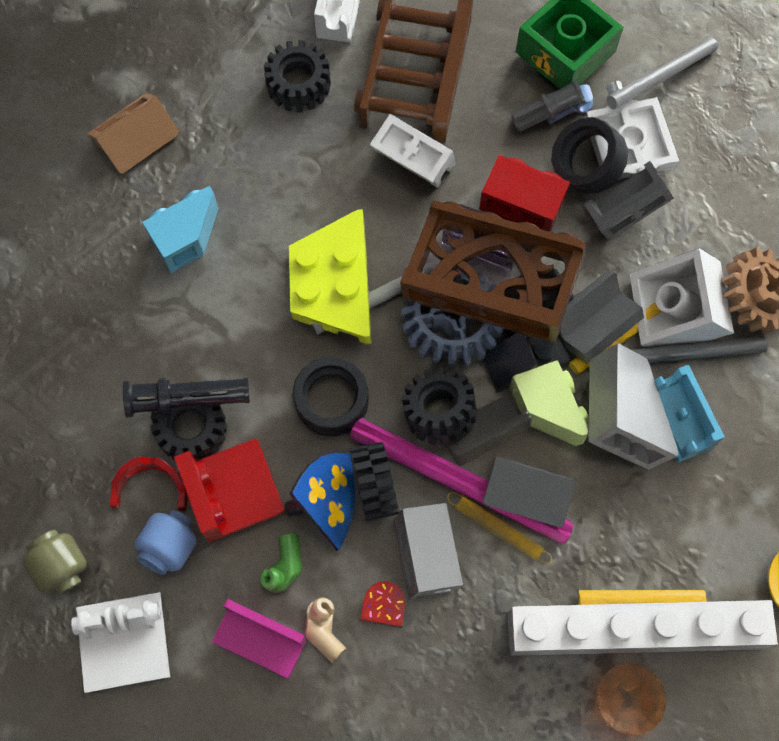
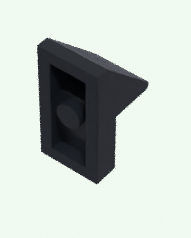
[482,332,570,393]

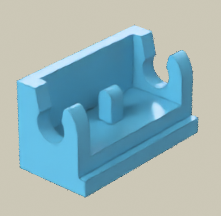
[654,365,725,463]

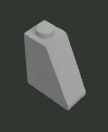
[588,343,678,470]

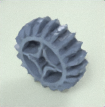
[400,269,504,368]

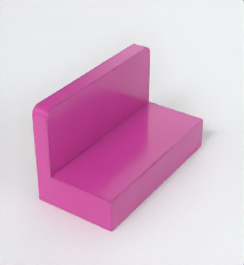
[212,599,308,679]

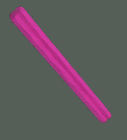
[350,418,574,544]

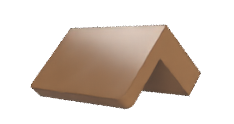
[87,93,179,174]

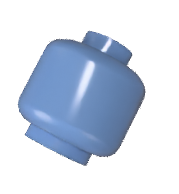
[134,510,197,575]

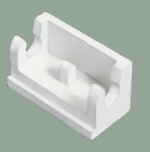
[314,0,360,43]
[370,114,456,188]

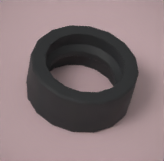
[551,117,628,194]
[292,356,369,436]

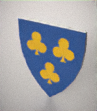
[285,453,355,551]

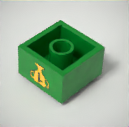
[515,0,624,89]

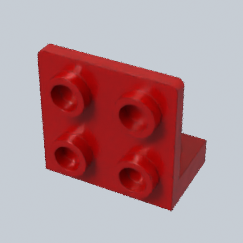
[174,439,285,543]

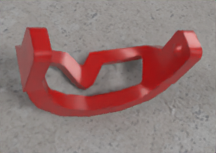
[110,456,188,512]

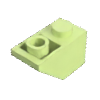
[509,360,589,446]

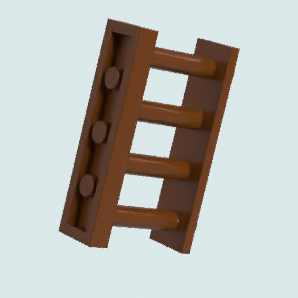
[354,0,473,142]

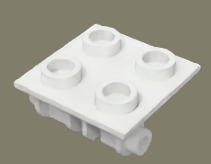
[72,592,170,693]

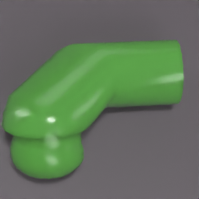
[260,534,302,593]

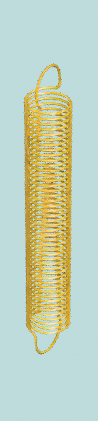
[448,492,552,563]

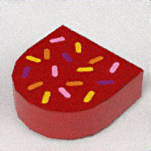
[360,581,405,628]

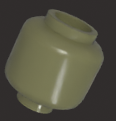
[23,530,87,595]

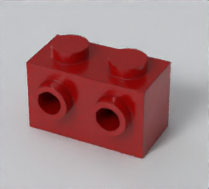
[479,154,570,232]

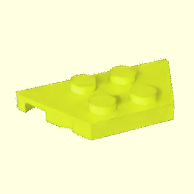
[289,209,372,344]

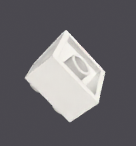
[630,248,734,347]

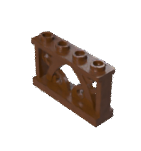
[400,201,586,343]

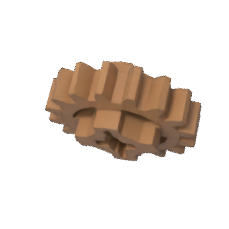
[721,247,779,333]

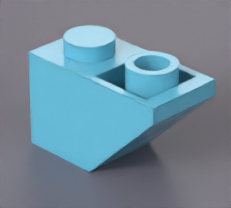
[142,185,219,273]

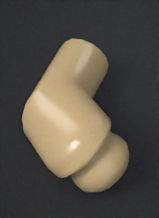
[305,597,347,664]

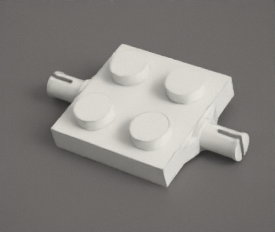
[585,81,679,180]

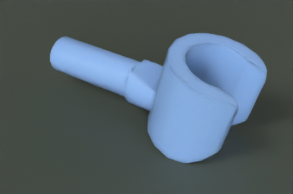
[547,85,593,124]

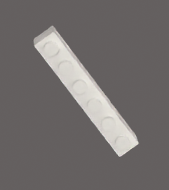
[508,600,778,656]

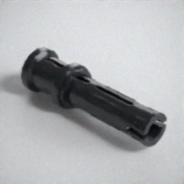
[123,378,250,418]

